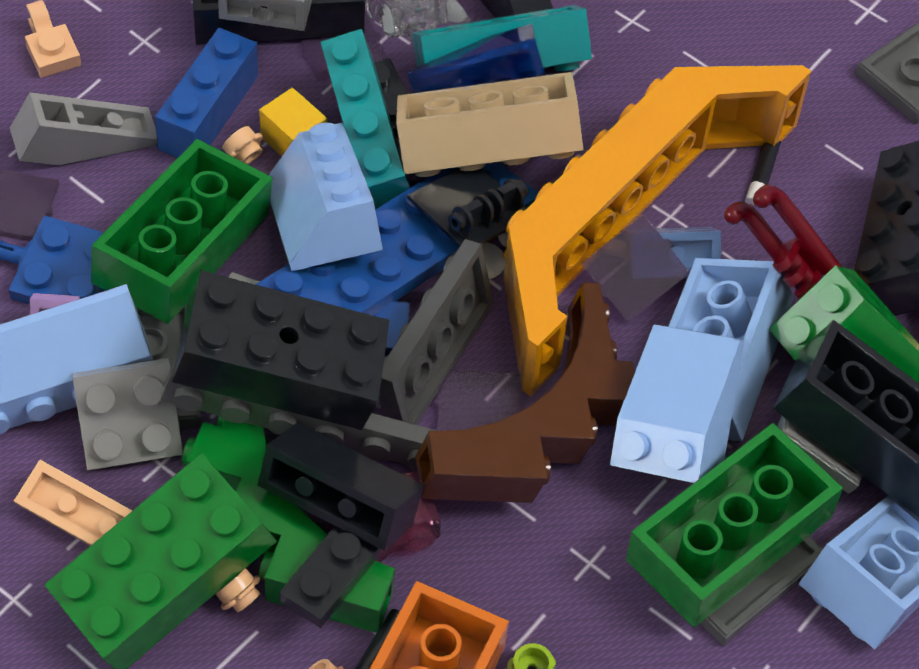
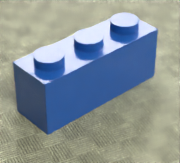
[155,28,258,158]

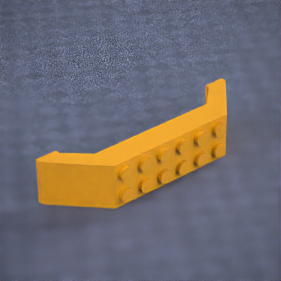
[503,65,811,397]

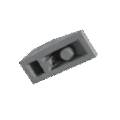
[10,92,157,165]

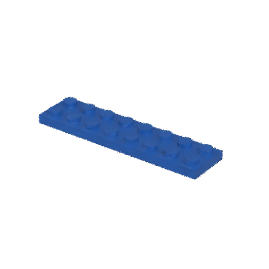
[255,162,539,316]

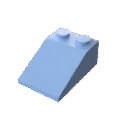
[610,324,745,483]
[799,495,919,650]

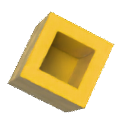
[259,87,327,156]

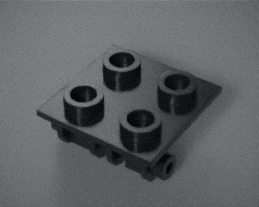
[407,168,528,247]

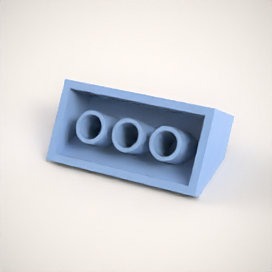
[269,123,383,271]
[668,258,794,441]
[0,284,153,435]

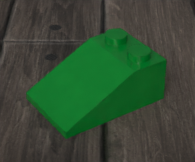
[769,265,919,383]

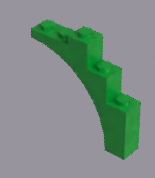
[182,416,395,633]

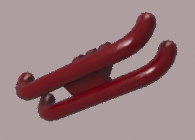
[724,185,842,300]

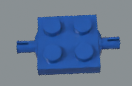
[0,215,105,304]

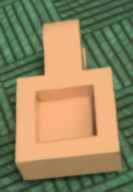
[25,0,81,78]

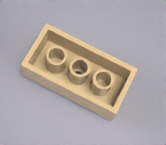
[396,72,583,177]

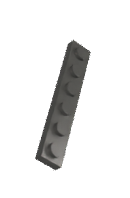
[161,360,437,471]

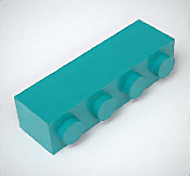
[412,5,592,91]
[320,29,411,209]

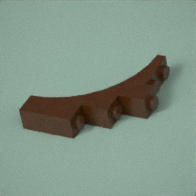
[415,282,635,503]

